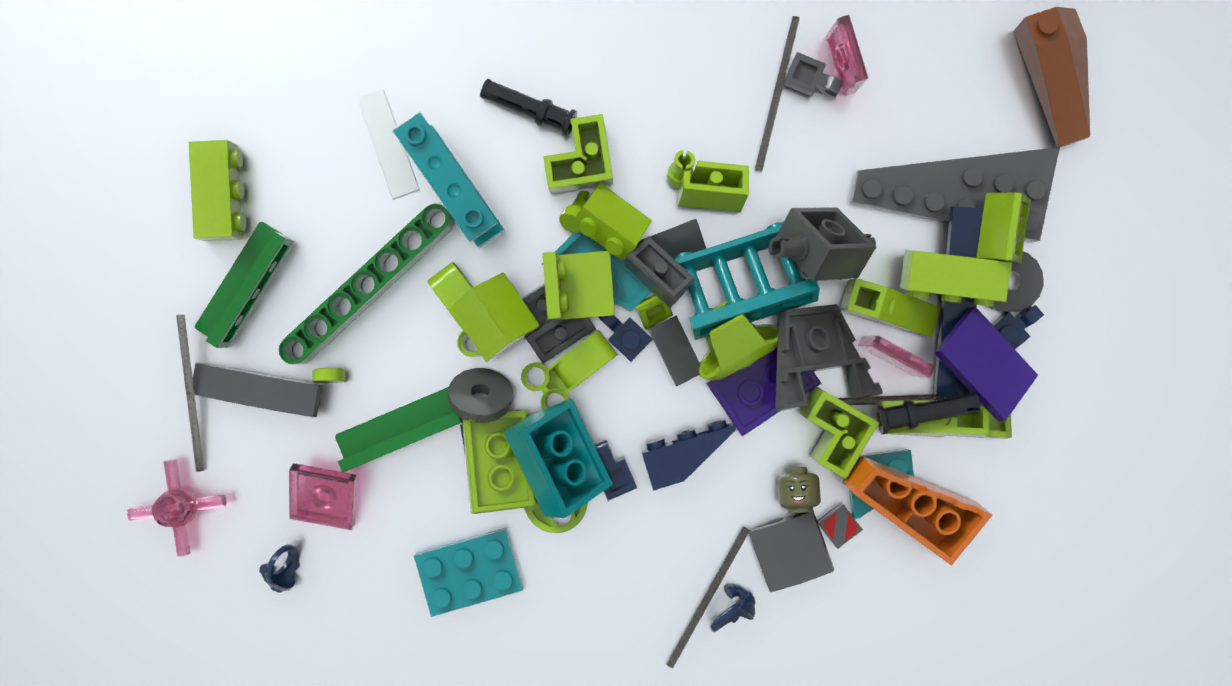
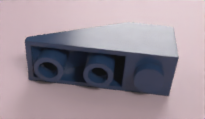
[641,420,736,491]

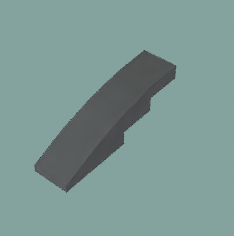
[190,363,322,417]

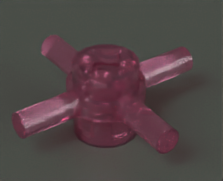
[127,459,227,556]

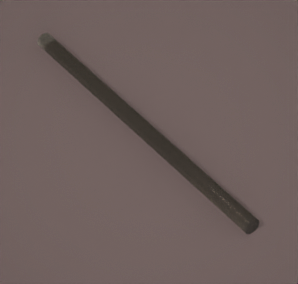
[755,16,800,172]
[176,314,204,472]
[838,393,959,405]
[666,526,750,668]

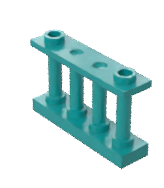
[393,112,505,248]
[675,222,820,340]

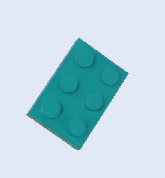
[414,527,524,617]

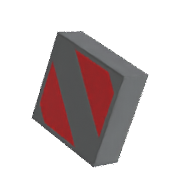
[817,503,863,549]

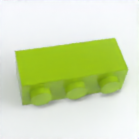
[188,140,246,241]
[900,249,1012,307]

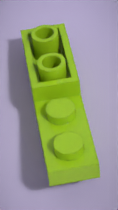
[881,401,1012,439]

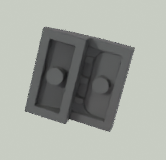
[522,283,596,364]
[748,512,835,592]

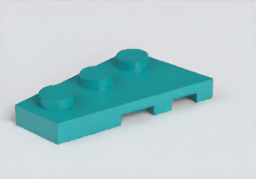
[542,231,652,312]

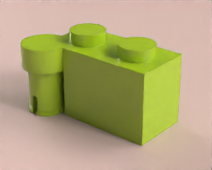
[666,150,749,212]
[559,182,652,261]

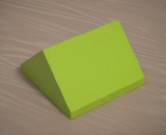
[976,193,1031,263]
[450,272,540,362]

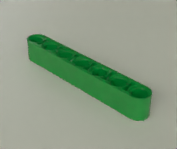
[278,204,455,365]

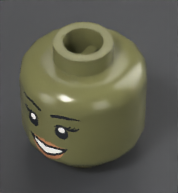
[777,467,821,513]

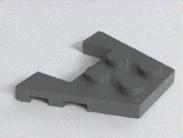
[775,304,883,412]

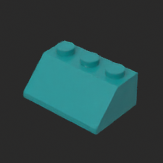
[503,399,613,518]

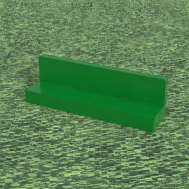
[195,222,294,348]
[335,387,462,473]

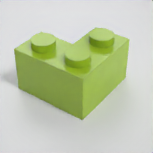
[543,114,613,194]
[799,386,879,479]

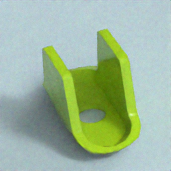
[699,301,778,381]

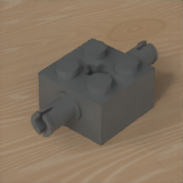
[768,207,876,281]

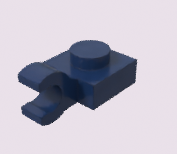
[992,305,1044,349]
[598,315,653,362]
[595,440,637,501]

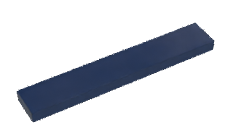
[933,206,984,399]

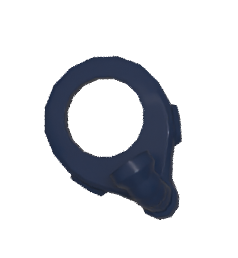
[259,544,300,593]
[710,585,756,633]

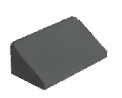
[637,219,706,259]
[625,236,696,308]
[648,315,700,387]

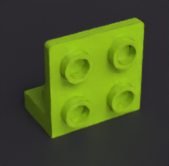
[542,251,615,321]

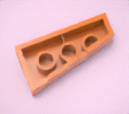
[842,456,993,566]

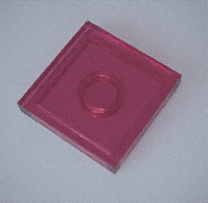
[825,15,869,96]
[857,335,935,378]
[289,463,357,530]

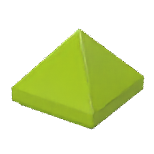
[636,295,673,330]

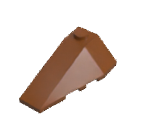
[1013,7,1090,148]

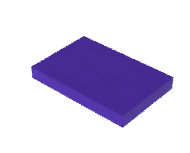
[934,306,1038,422]
[706,346,822,437]

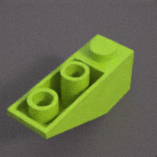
[840,278,941,338]

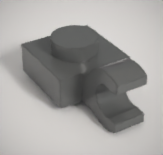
[783,52,844,99]

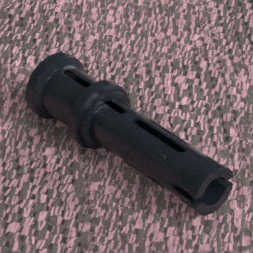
[480,78,577,138]
[875,392,981,435]

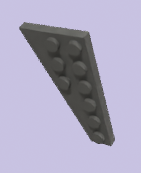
[850,147,1060,242]

